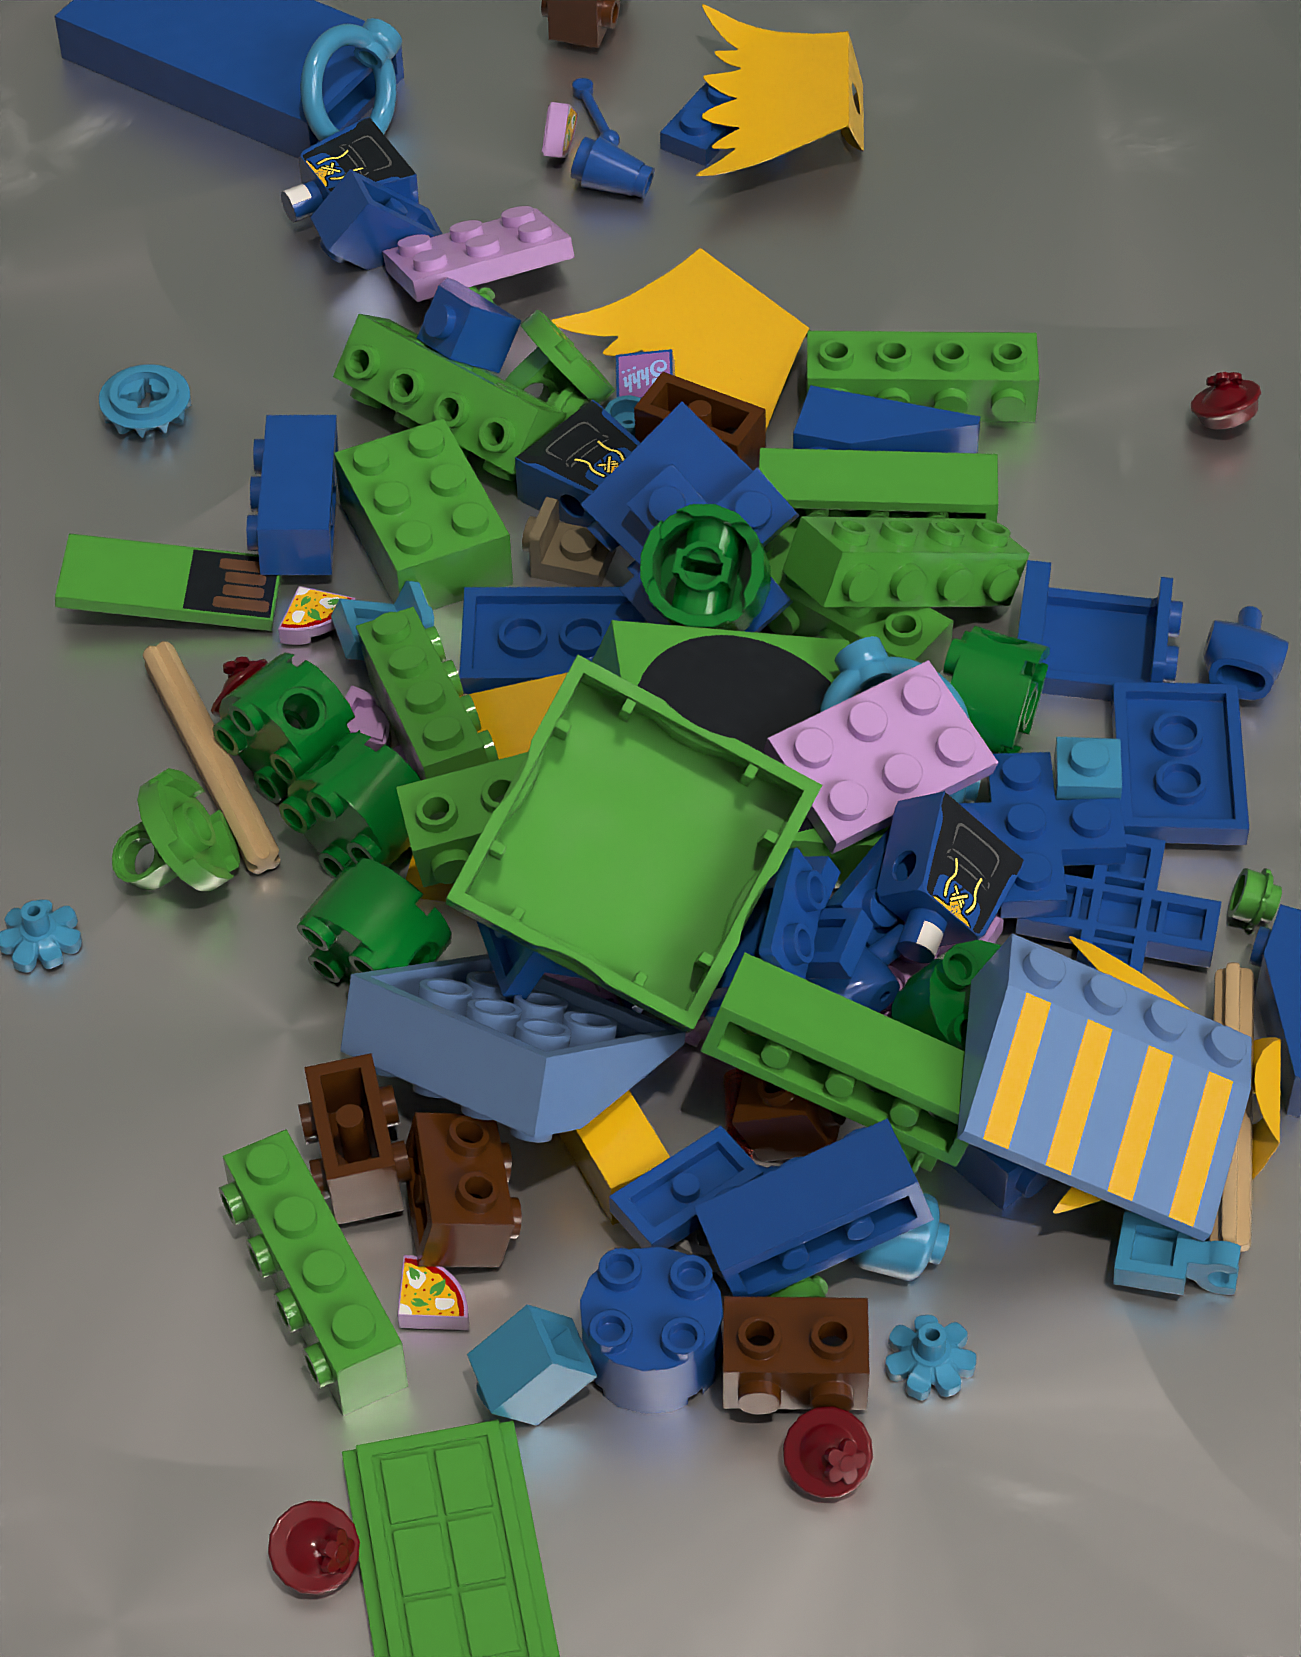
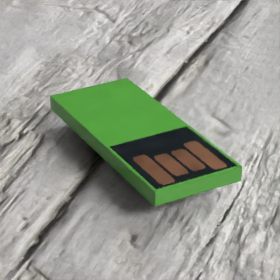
[55,533,281,631]

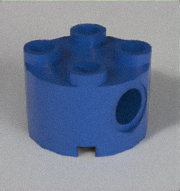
[580,1247,723,1414]

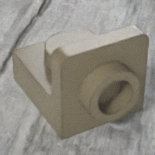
[522,497,616,587]

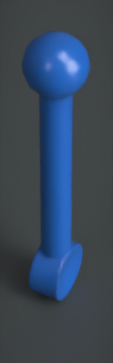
[572,78,620,147]

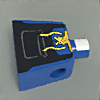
[281,117,419,223]
[515,400,640,527]
[876,791,1025,963]

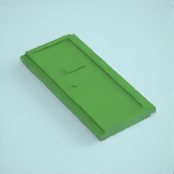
[342,1419,560,1657]

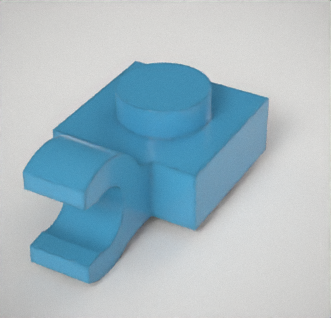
[1113,1211,1241,1295]

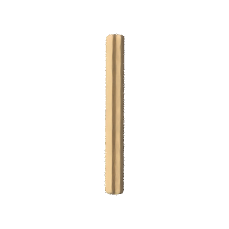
[143,641,280,874]
[1209,962,1254,1252]

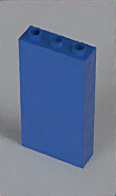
[54,0,404,159]

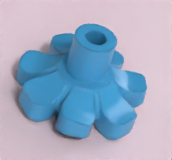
[0,899,82,973]
[885,1315,976,1401]

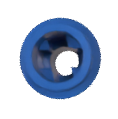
[571,136,655,199]

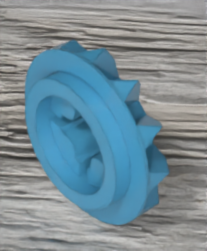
[99,364,192,438]

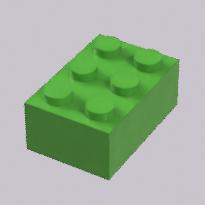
[334,418,513,610]

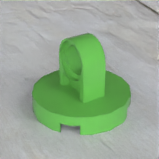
[505,309,615,405]
[112,768,240,892]

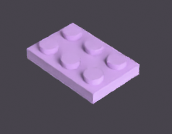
[382,206,575,302]
[763,660,998,854]

